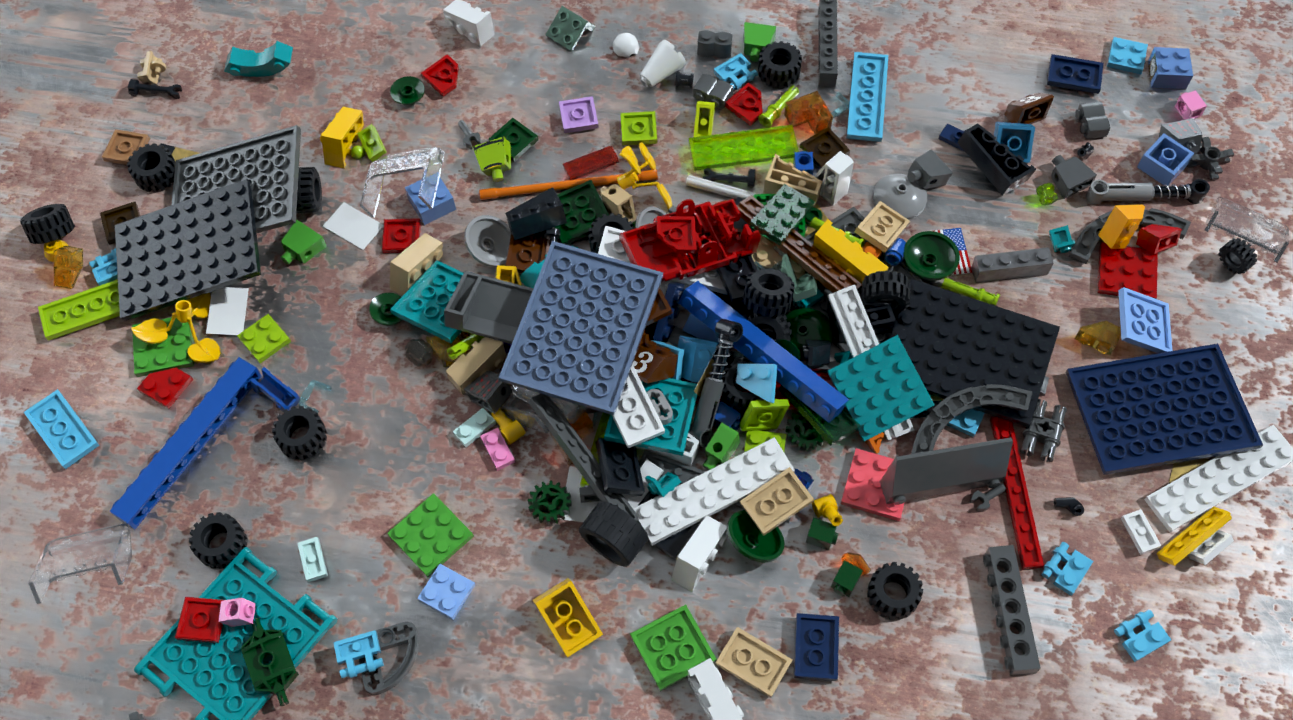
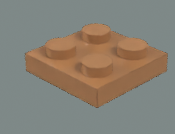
[102,129,150,165]

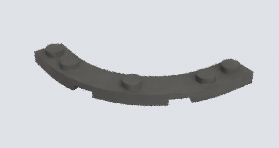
[1069,208,1191,264]
[911,384,1032,454]

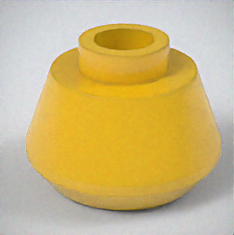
[44,239,70,262]

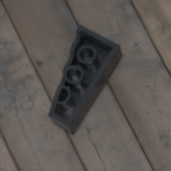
[957,123,1036,196]

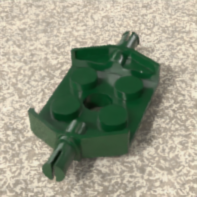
[240,618,299,706]

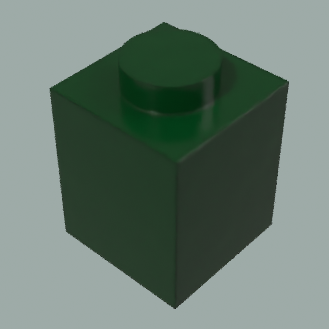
[806,517,839,550]
[831,560,863,597]

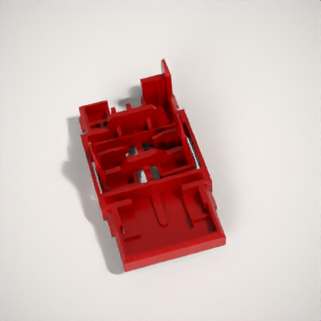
[619,199,761,283]

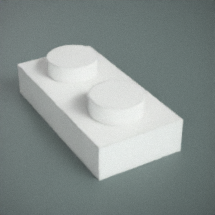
[1121,509,1161,555]
[1188,530,1234,565]

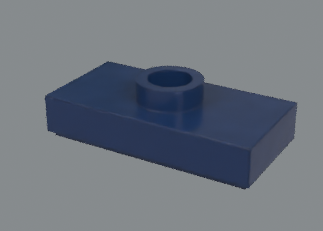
[938,123,965,152]

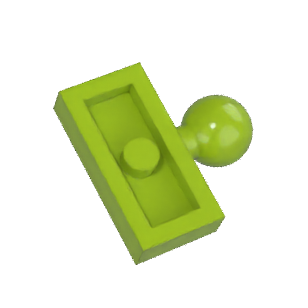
[351,124,387,162]

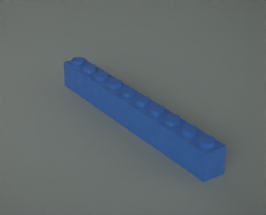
[678,281,849,423]
[110,357,262,530]

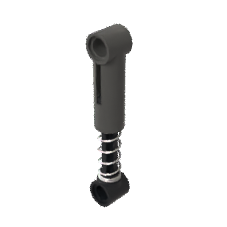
[689,319,743,448]

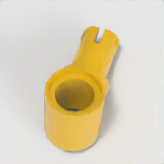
[491,408,526,445]
[812,494,843,526]

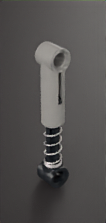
[1086,179,1210,205]

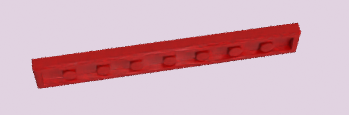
[990,417,1044,570]

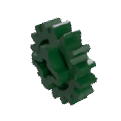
[785,409,829,451]
[528,480,572,525]

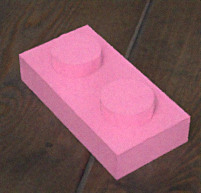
[480,428,515,471]

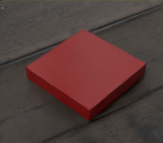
[382,218,421,254]
[175,597,224,643]

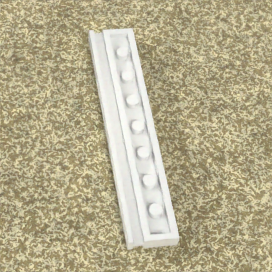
[828,284,914,441]

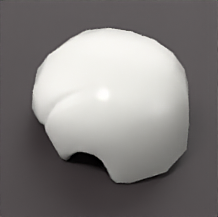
[612,33,640,58]

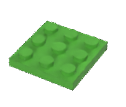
[132,317,194,377]
[387,493,474,577]
[630,604,717,692]

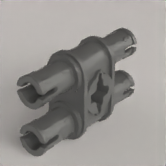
[1020,399,1067,462]

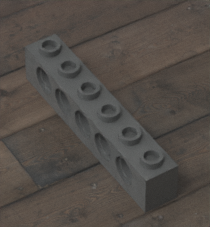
[818,0,838,87]
[983,545,1041,676]

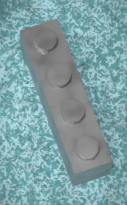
[971,247,1054,283]

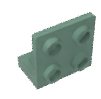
[546,6,595,51]
[779,254,818,302]

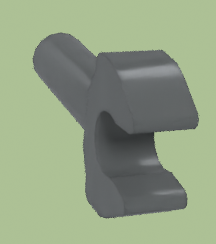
[458,120,481,149]
[970,484,1006,512]

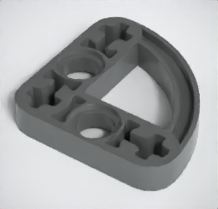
[359,622,419,695]

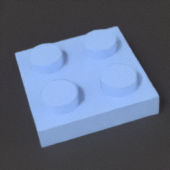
[417,564,475,620]

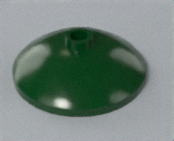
[903,231,960,280]
[785,308,833,361]
[727,510,785,562]

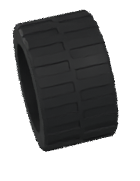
[579,501,648,567]

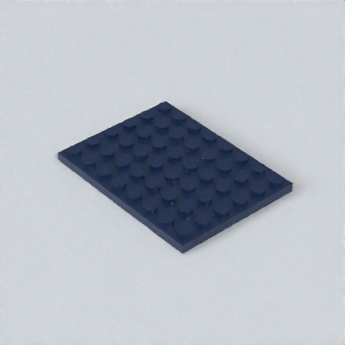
[1066,343,1263,475]

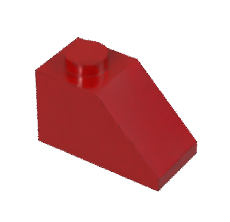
[1136,224,1182,254]

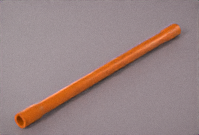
[479,169,658,200]

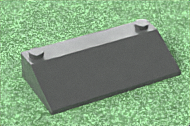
[444,271,533,344]
[880,437,1013,505]

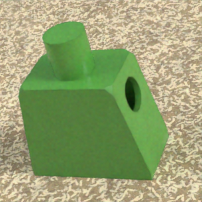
[743,22,776,62]
[280,220,327,265]
[702,423,740,470]

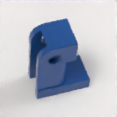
[251,367,300,412]

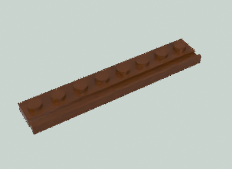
[737,195,862,293]

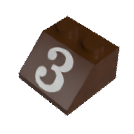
[1005,93,1054,124]
[633,341,678,383]

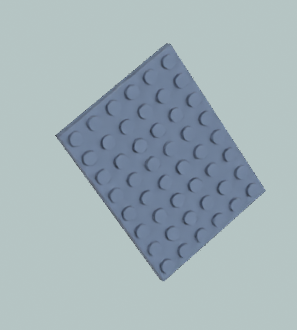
[499,241,663,415]

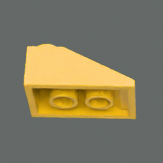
[533,578,603,657]

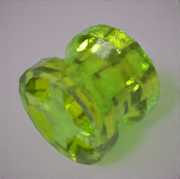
[1036,183,1058,205]

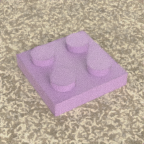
[559,96,599,133]

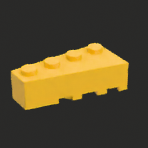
[813,219,889,284]

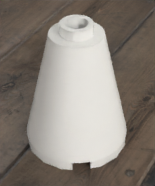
[640,40,686,87]

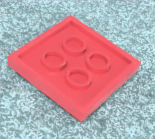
[841,448,905,521]

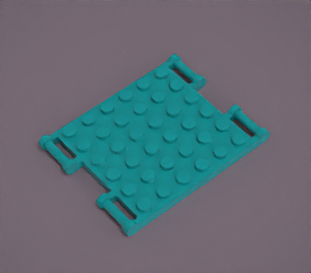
[134,547,338,720]

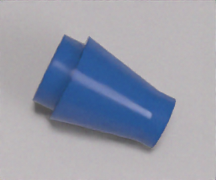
[885,238,906,265]

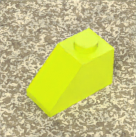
[693,101,715,140]

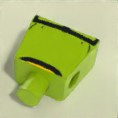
[473,137,511,182]

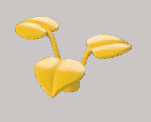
[617,142,672,214]
[131,293,221,363]

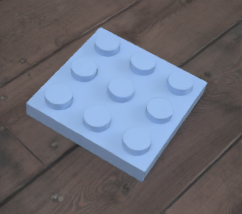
[1118,287,1172,353]

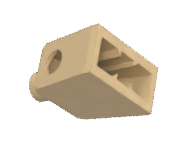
[599,184,636,222]

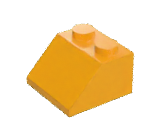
[1098,204,1145,249]

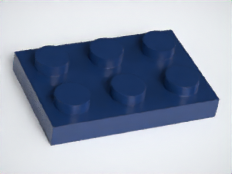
[1047,54,1104,94]
[653,282,685,341]
[794,613,839,681]

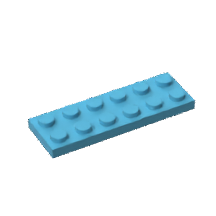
[846,52,889,142]

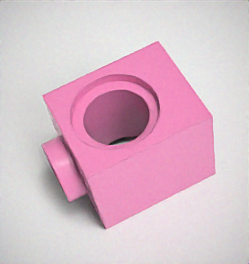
[1175,90,1207,120]
[219,598,256,627]

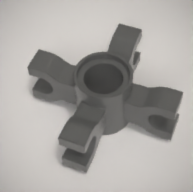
[1187,137,1234,180]

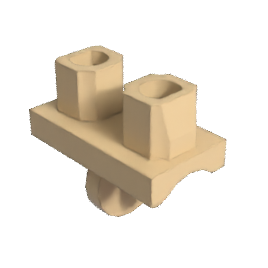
[137,51,166,84]

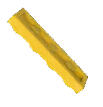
[1157,507,1232,566]

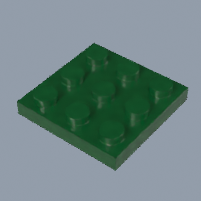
[554,180,609,245]

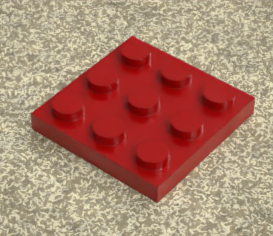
[1097,242,1158,299]

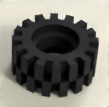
[1218,238,1257,274]

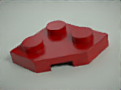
[421,55,459,97]
[725,82,763,126]
[656,216,697,253]
[137,368,193,409]

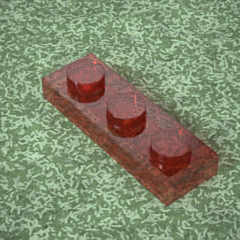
[563,146,619,180]

